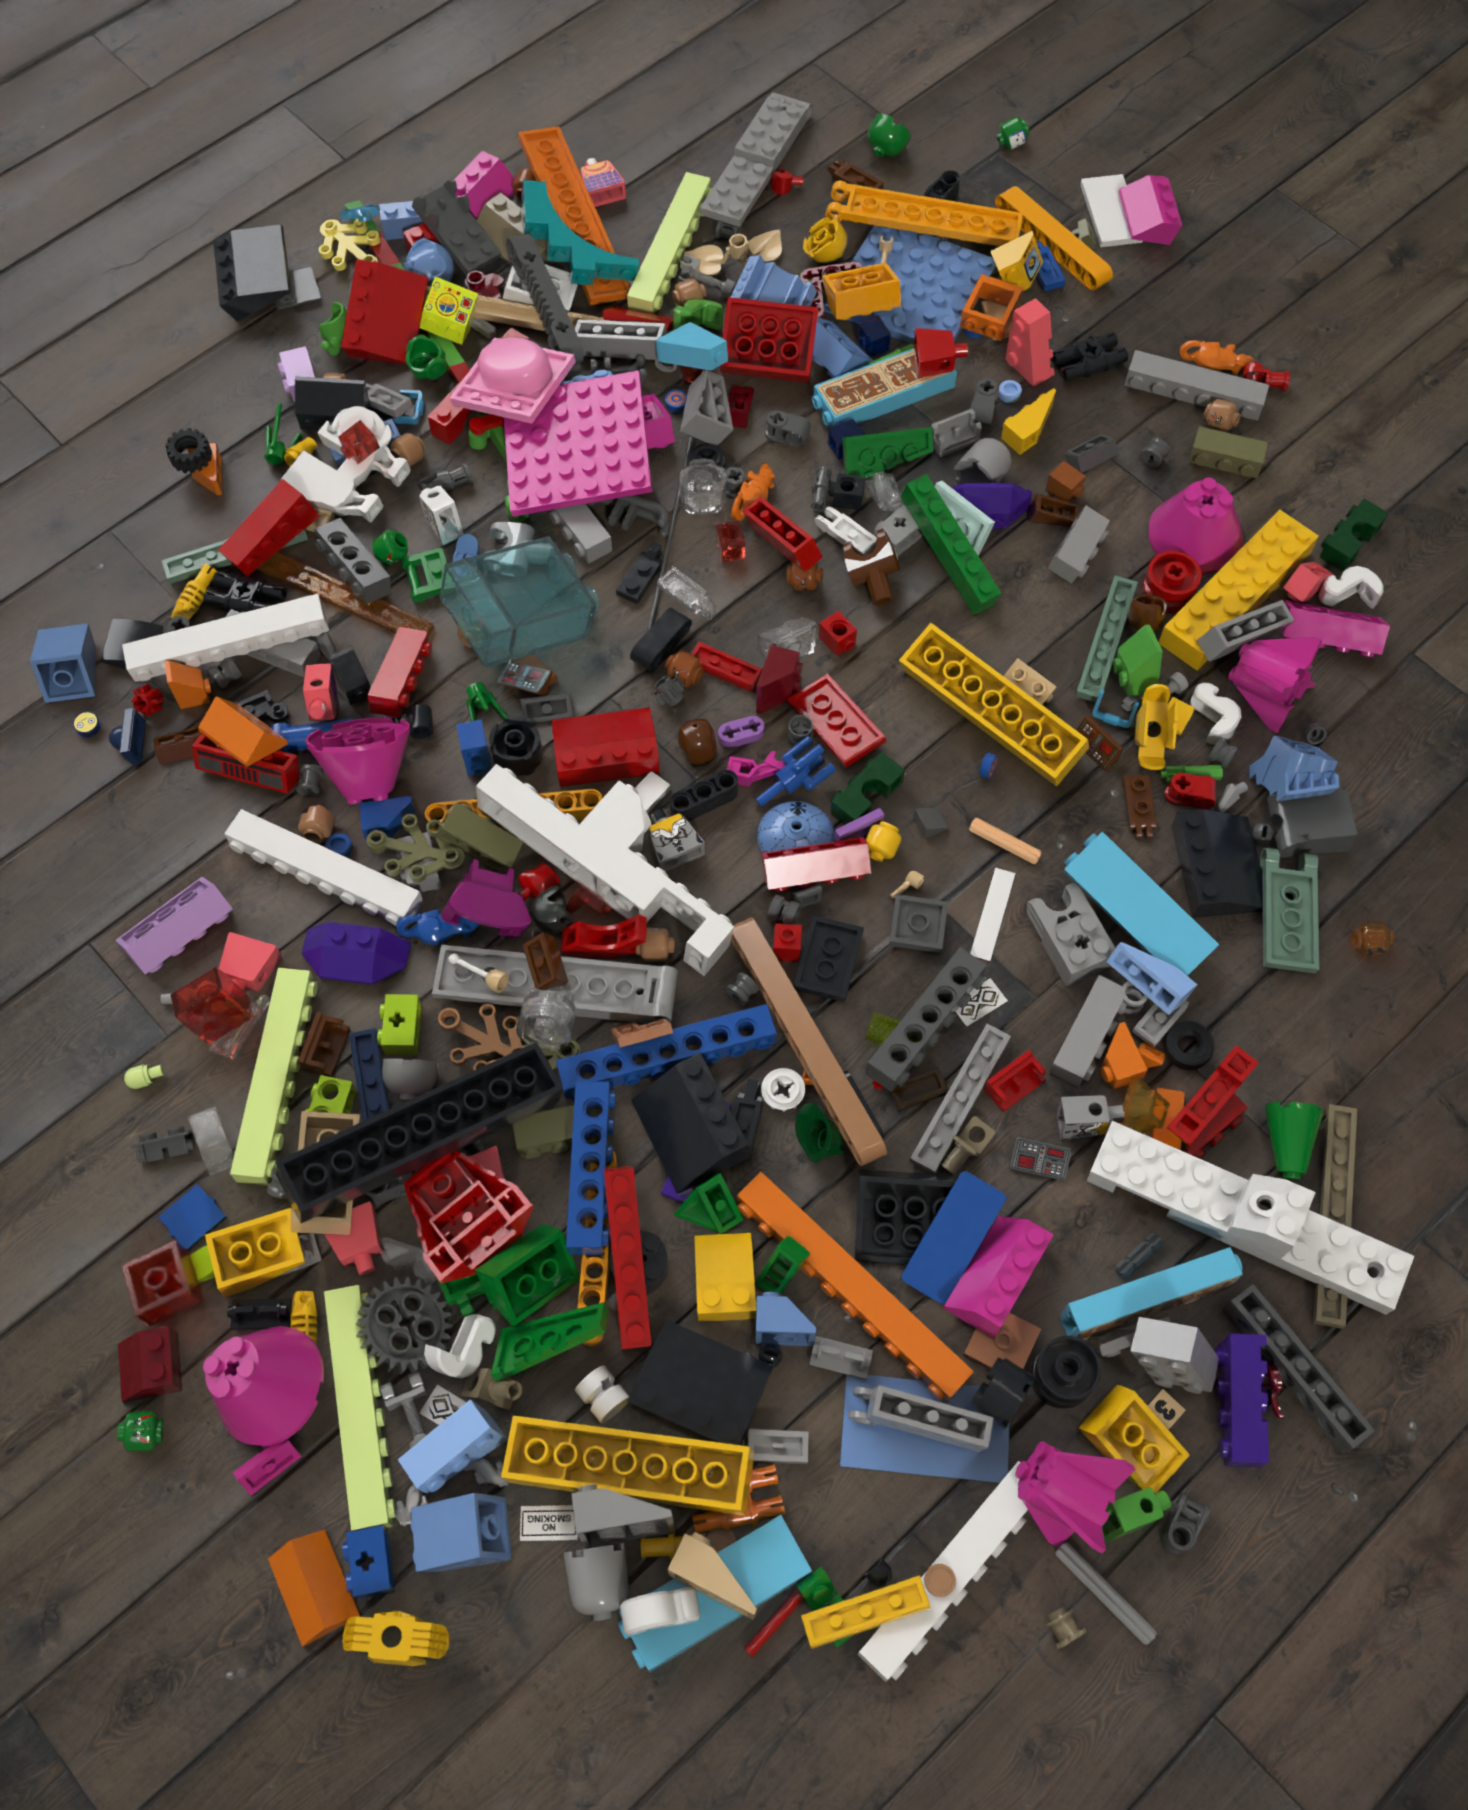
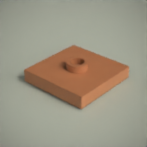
[963,1313,1041,1370]

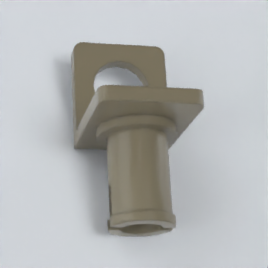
[941,1116,996,1175]
[461,1368,522,1410]

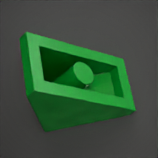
[673,1173,744,1234]

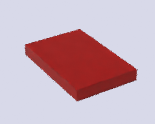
[602,306,673,331]

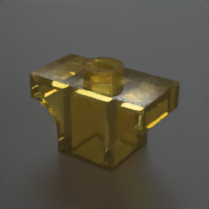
[1118,1078,1170,1134]

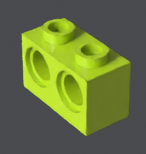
[305,1075,357,1114]

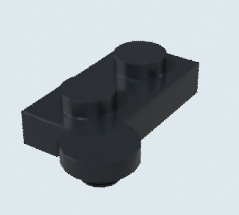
[236,690,289,722]

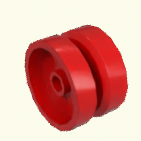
[1141,551,1202,614]

